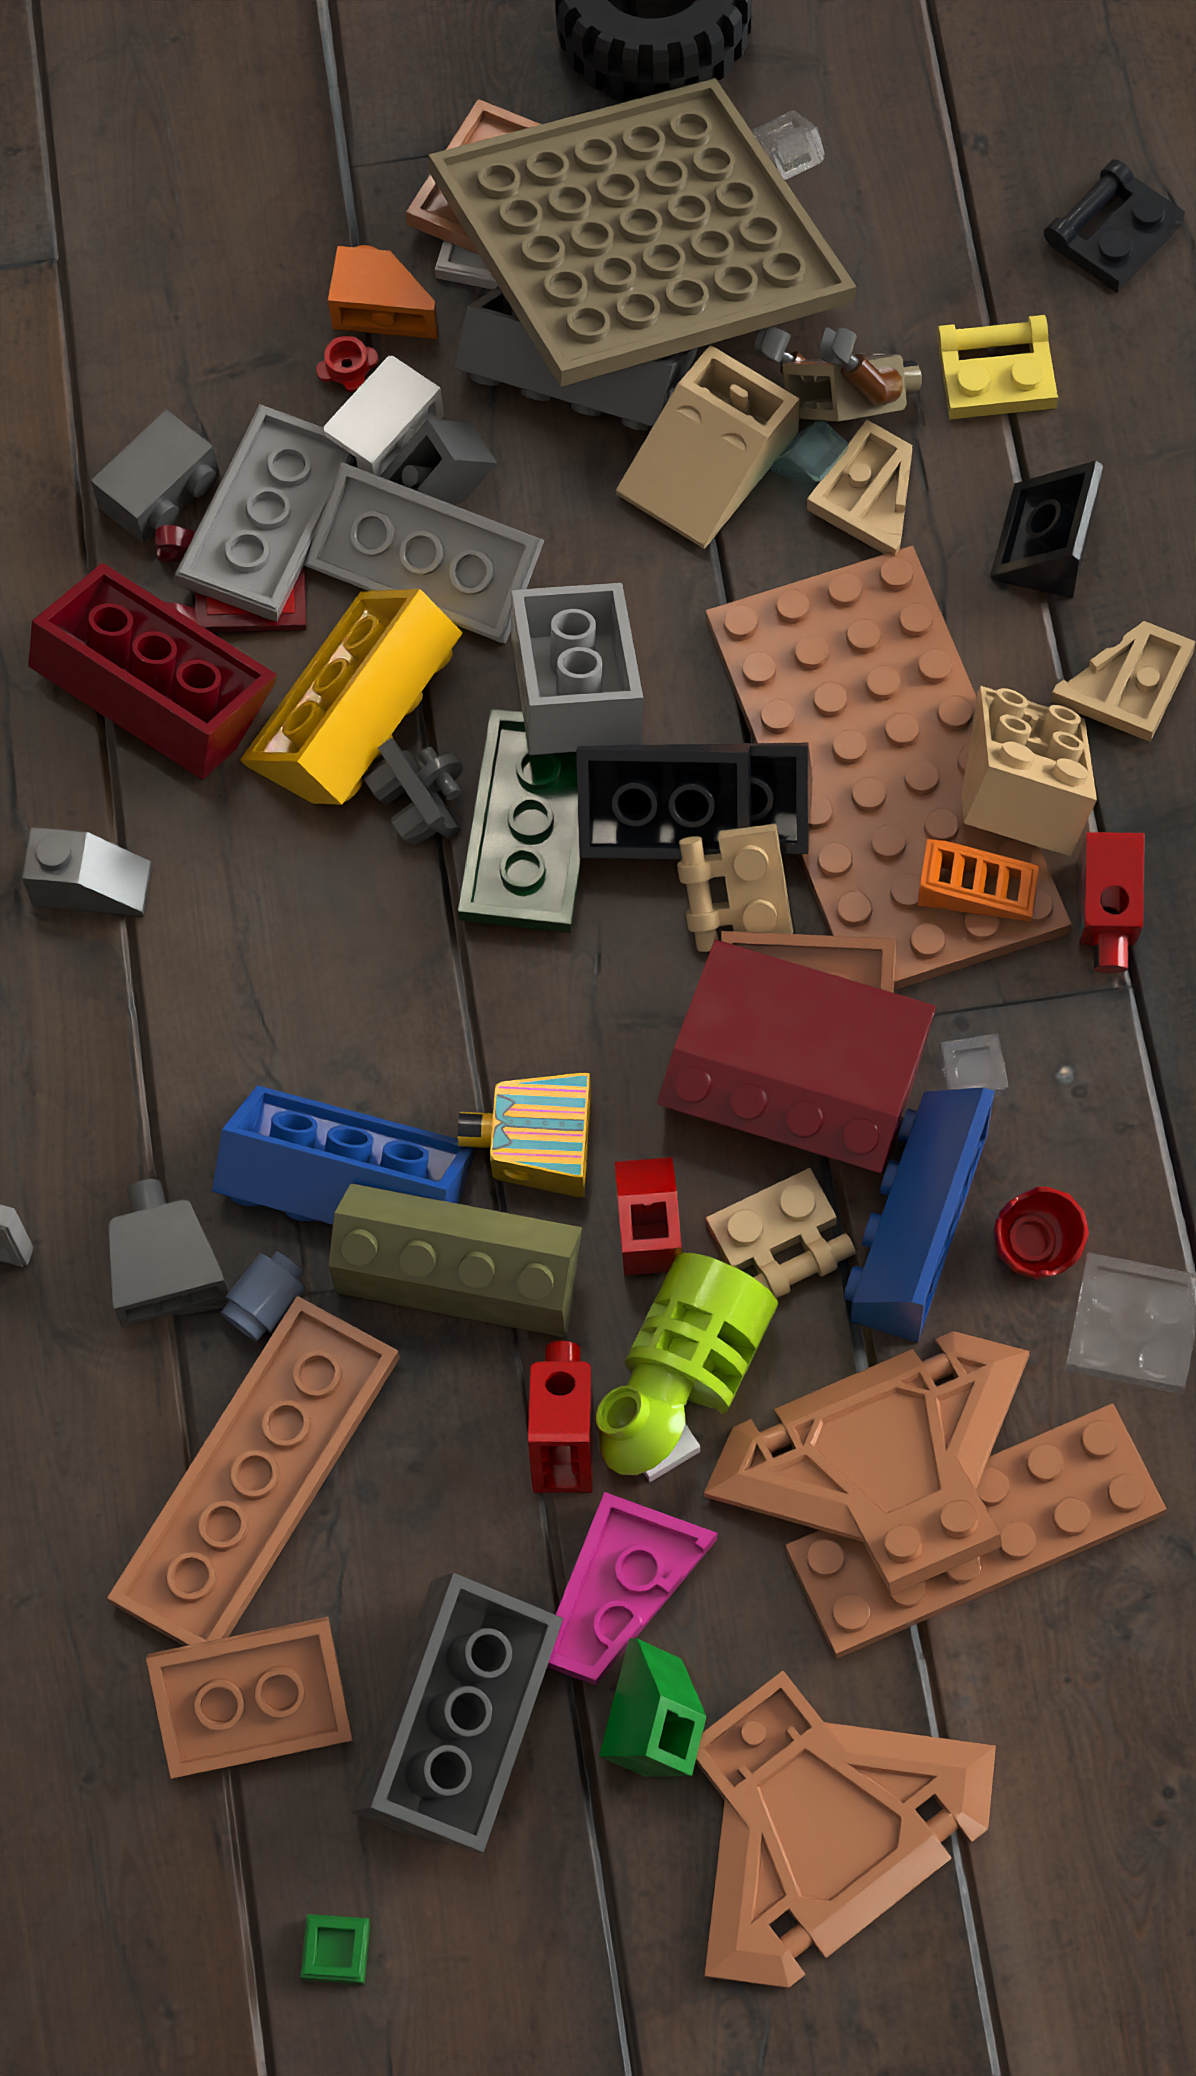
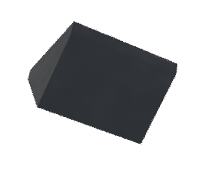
[990,460,1103,598]

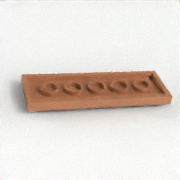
[107,1296,400,1646]
[785,1403,1167,1660]

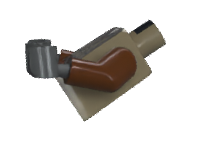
[754,326,922,421]

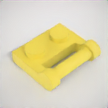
[937,315,1058,420]

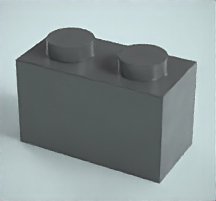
[90,409,219,545]

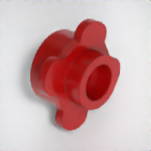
[316,336,379,393]

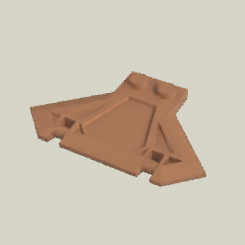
[704,1331,1030,1596]
[695,1671,996,1989]

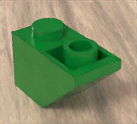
[599,1638,706,1777]

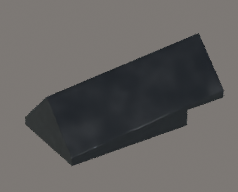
[576,742,813,860]

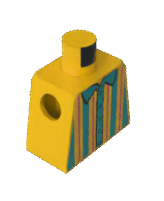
[458,1073,592,1197]

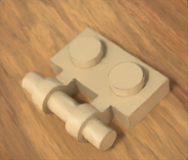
[677,824,793,952]
[706,1168,856,1299]

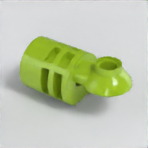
[596,1253,778,1475]

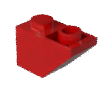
[615,1157,682,1276]

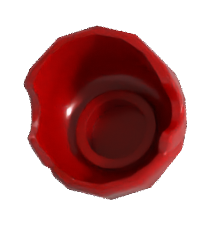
[993,1186,1089,1280]

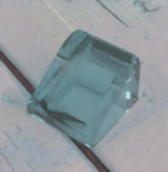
[770,420,849,483]

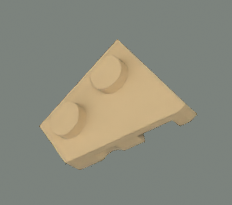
[807,420,913,555]

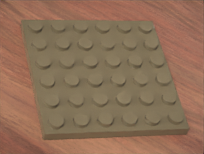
[428,78,857,387]

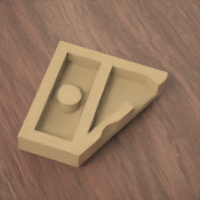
[1051,621,1196,742]

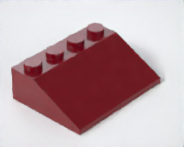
[657,939,937,1173]

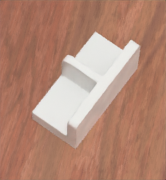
[324,356,444,476]

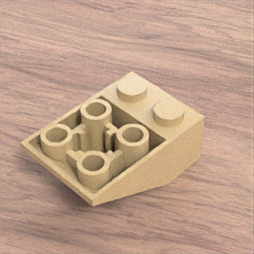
[616,345,800,549]
[961,686,1097,857]

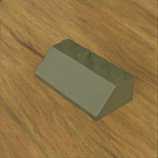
[328,1183,582,1338]

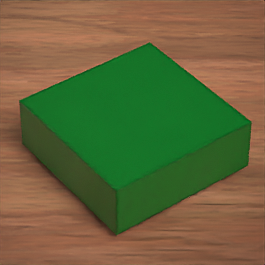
[300,1914,371,1985]

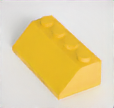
[240,589,463,805]

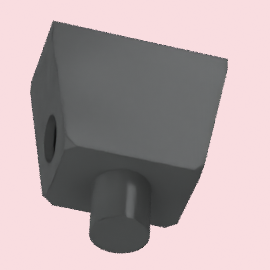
[108,1179,229,1328]

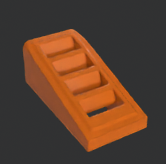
[918,838,1040,922]

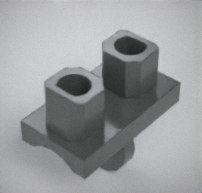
[364,738,464,846]

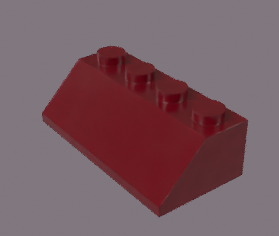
[28,563,277,780]

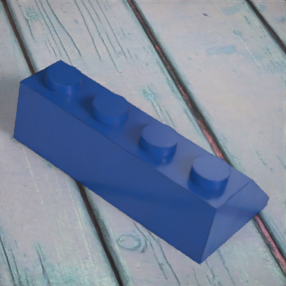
[212,1085,476,1225]
[844,1087,995,1343]

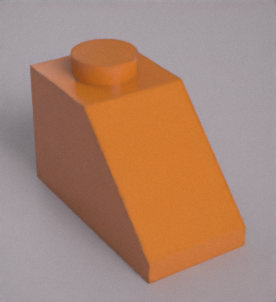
[328,245,439,339]

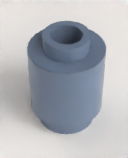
[220,1251,306,1342]

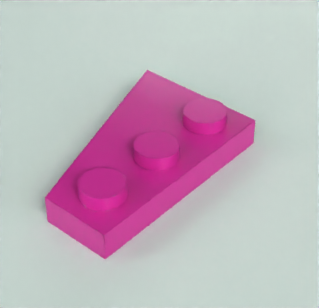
[547,1492,718,1685]

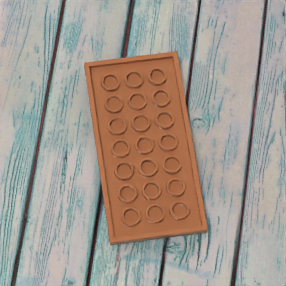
[706,545,1072,990]

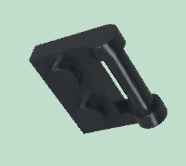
[1044,159,1185,293]

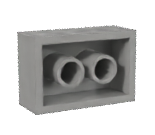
[511,583,643,755]

